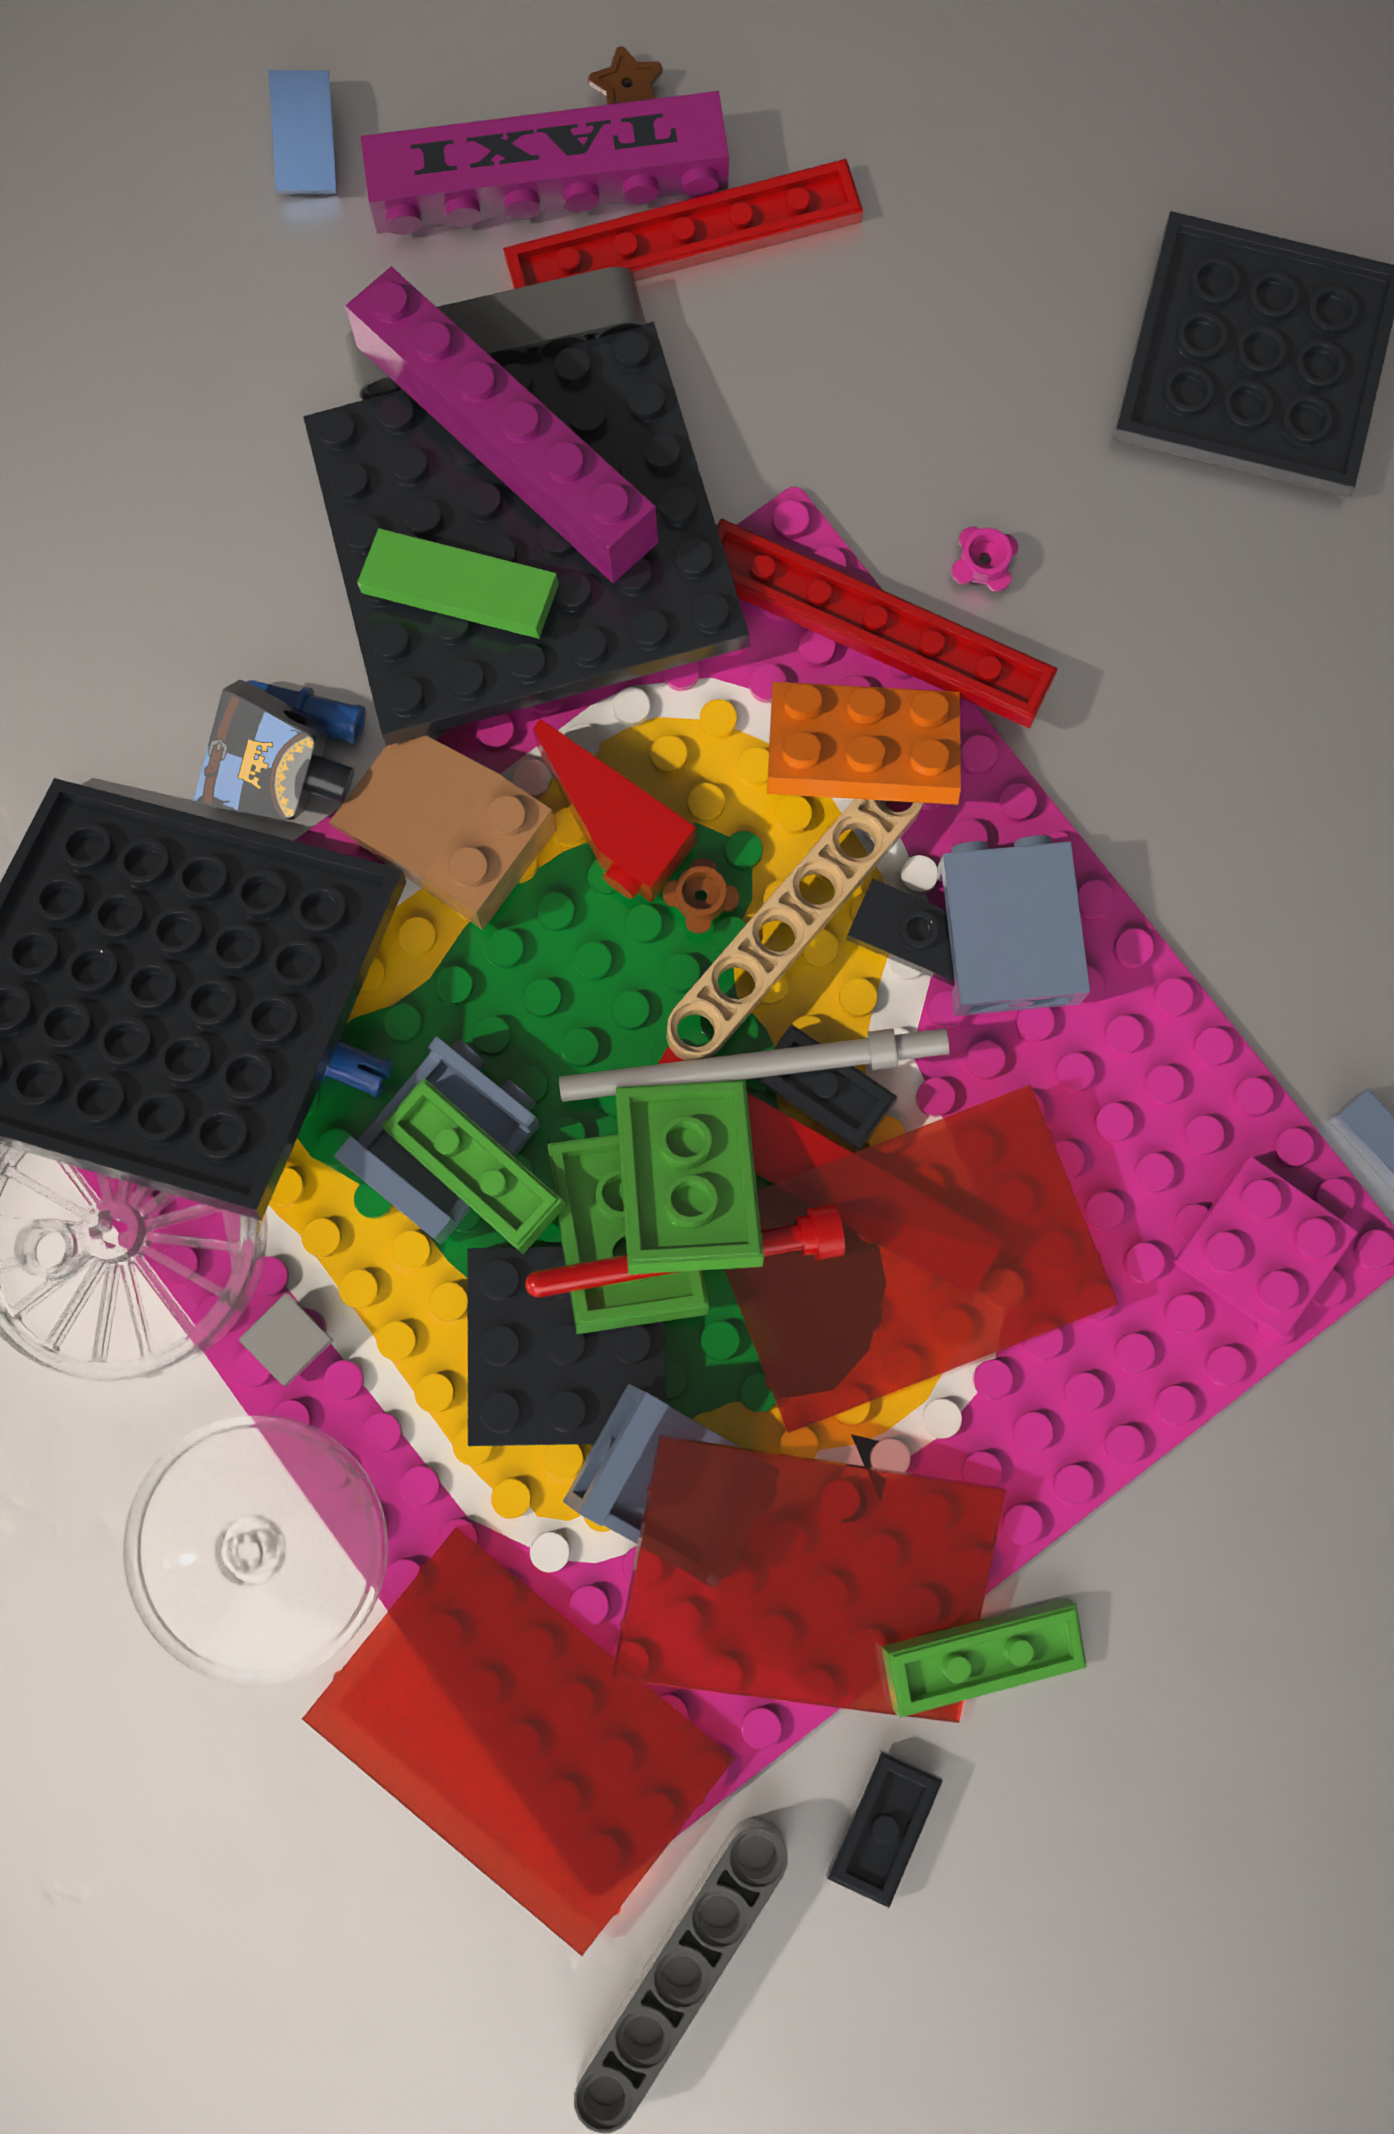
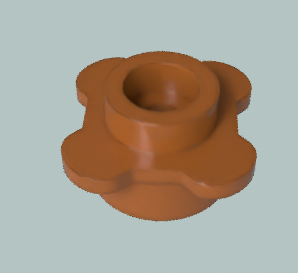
[663,858,739,934]

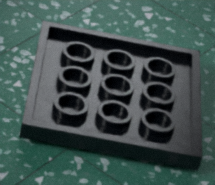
[1112,211,1394,498]

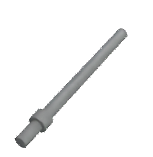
[559,1028,949,1102]

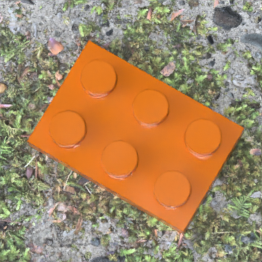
[767,682,961,805]

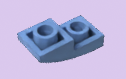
[268,70,336,194]

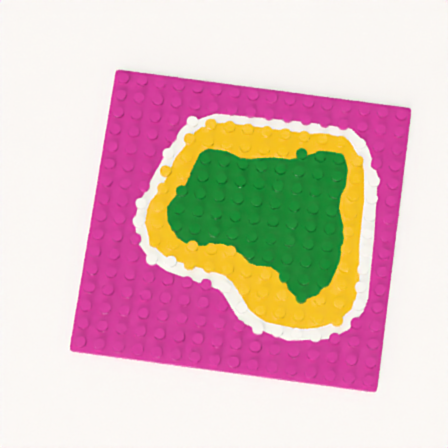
[70,487,1394,1895]

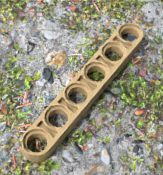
[666,799,924,1061]

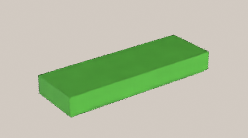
[357,528,559,639]
[381,1078,567,1254]
[881,1598,1087,1717]

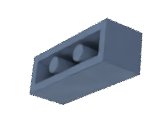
[1329,1089,1394,1191]

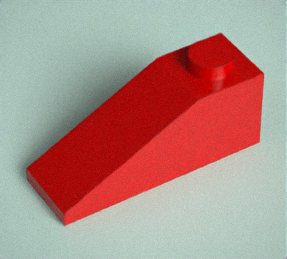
[533,719,696,903]

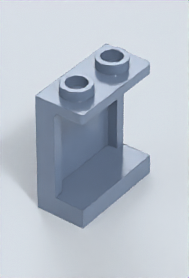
[937,835,1090,1017]
[334,1036,540,1245]
[562,1384,779,1588]

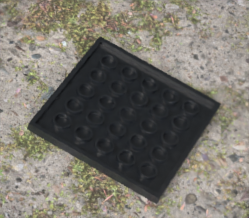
[303,321,751,746]
[0,778,407,1221]

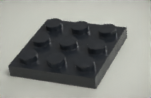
[467,1247,666,1447]

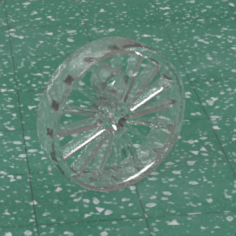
[0,1144,268,1383]

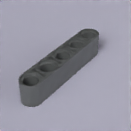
[346,267,646,400]
[574,1817,788,2133]

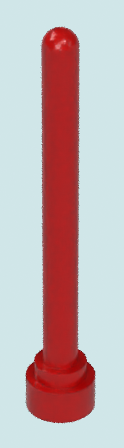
[525,1204,845,1298]

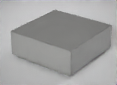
[238,1293,334,1387]

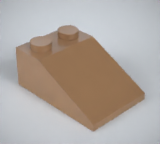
[329,735,556,930]

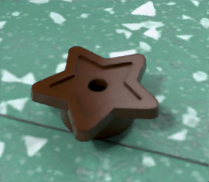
[587,46,663,105]

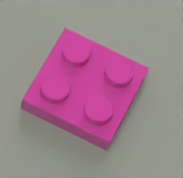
[1172,1155,1358,1339]

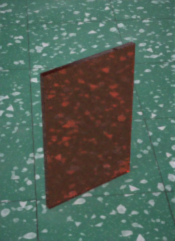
[724,1085,1118,1433]
[612,1435,1006,1723]
[302,1527,735,1956]

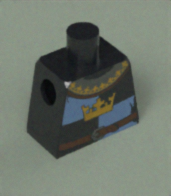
[193,679,354,820]

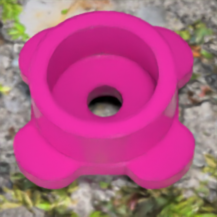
[951,527,1018,592]

